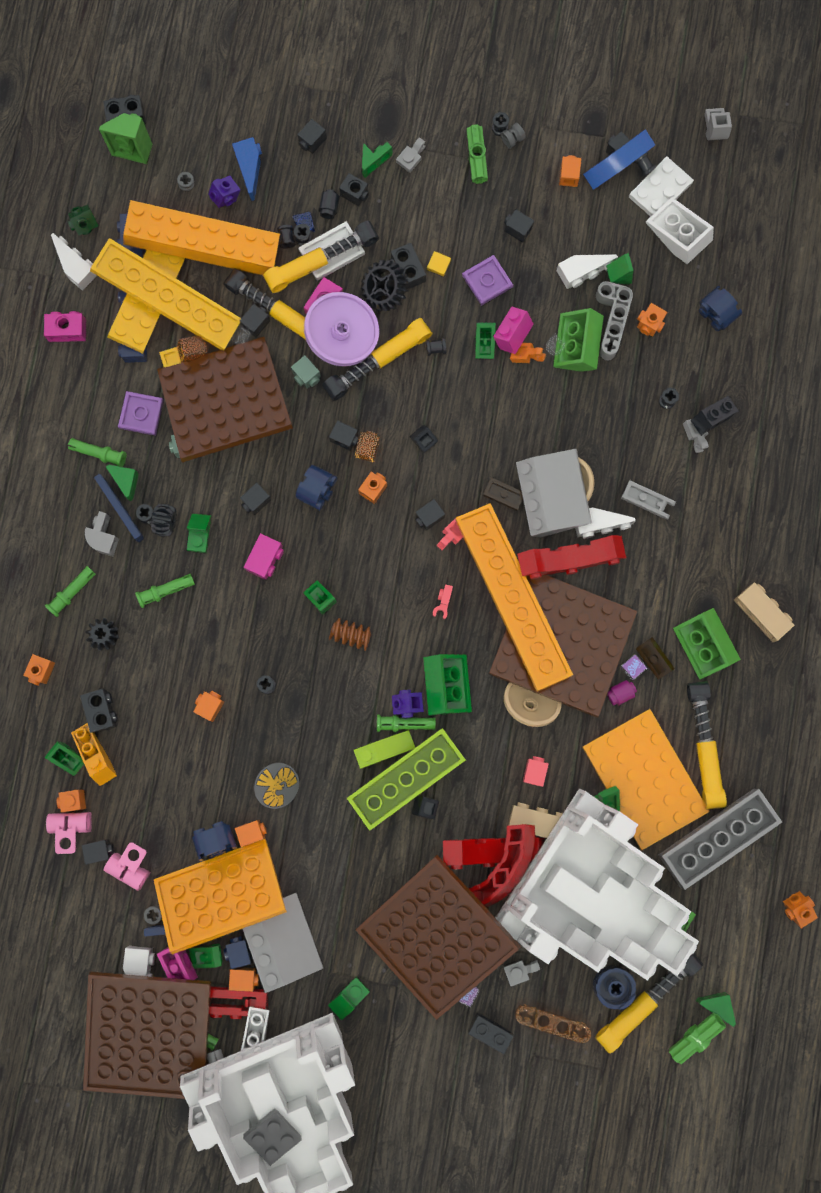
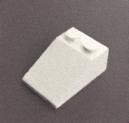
[646,197,714,264]

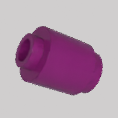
[607,680,637,706]

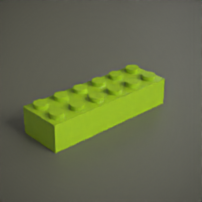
[347,728,465,831]

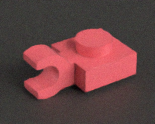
[437,518,463,550]
[433,584,453,619]

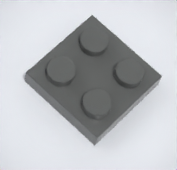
[243,1108,302,1166]

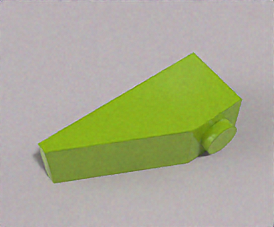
[354,730,415,769]

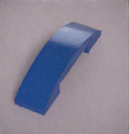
[583,129,655,190]

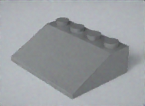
[516,449,592,538]
[243,893,323,993]

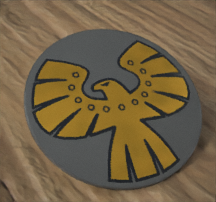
[254,763,299,809]

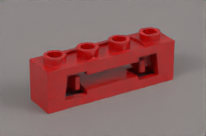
[209,986,269,1019]

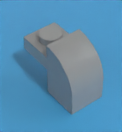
[705,108,732,140]
[85,511,119,557]

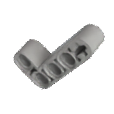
[596,281,633,360]

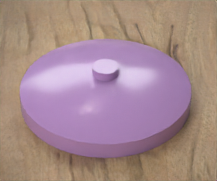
[304,292,379,366]

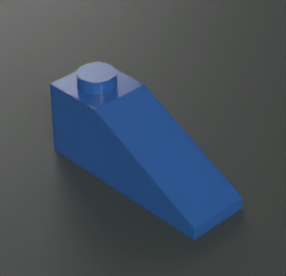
[232,137,262,201]

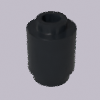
[319,189,340,219]

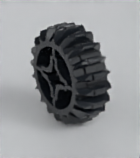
[360,260,410,312]

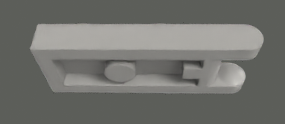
[621,480,676,520]

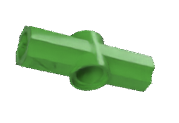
[466,125,488,184]
[669,1012,726,1064]

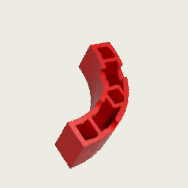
[517,535,626,579]
[469,824,535,908]
[443,837,545,869]

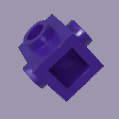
[208,176,241,208]
[392,690,424,718]

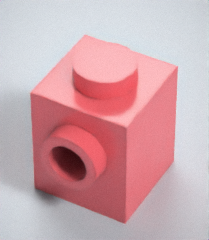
[523,756,548,787]

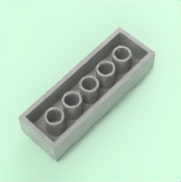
[658,789,782,890]

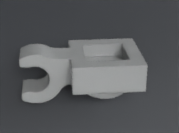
[396,137,426,173]
[683,419,709,453]
[503,960,540,986]

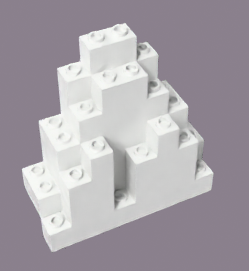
[495,789,699,981]
[180,1013,355,1193]

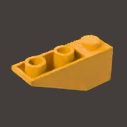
[71,723,117,786]

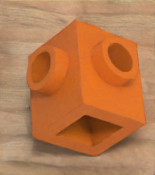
[637,303,667,337]
[783,891,818,928]

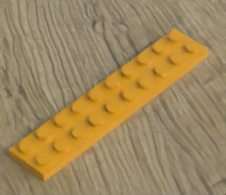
[455,503,573,692]

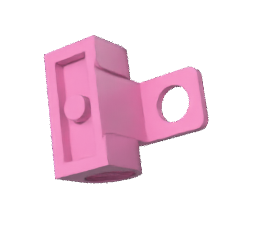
[46,812,91,854]
[103,843,151,891]

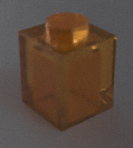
[177,336,207,363]
[355,431,380,462]

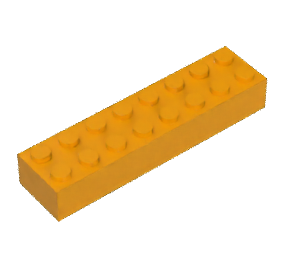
[123,200,280,275]

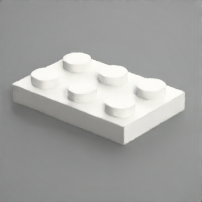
[629,156,694,217]
[298,221,365,281]

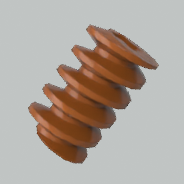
[329,618,371,651]

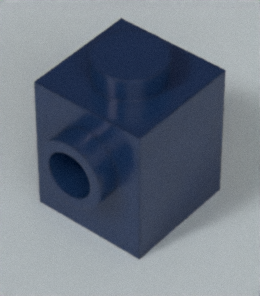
[224,936,253,969]

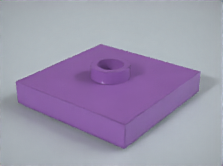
[462,255,513,306]
[118,391,164,436]

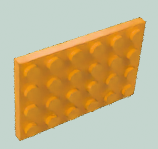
[582,709,709,850]
[153,839,287,954]

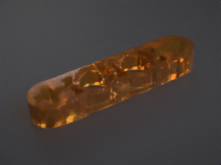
[515,1005,591,1043]

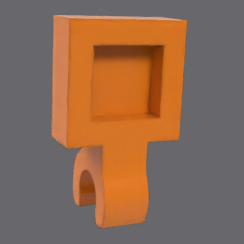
[510,343,546,363]

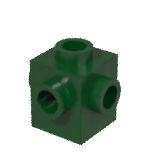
[67,204,98,236]

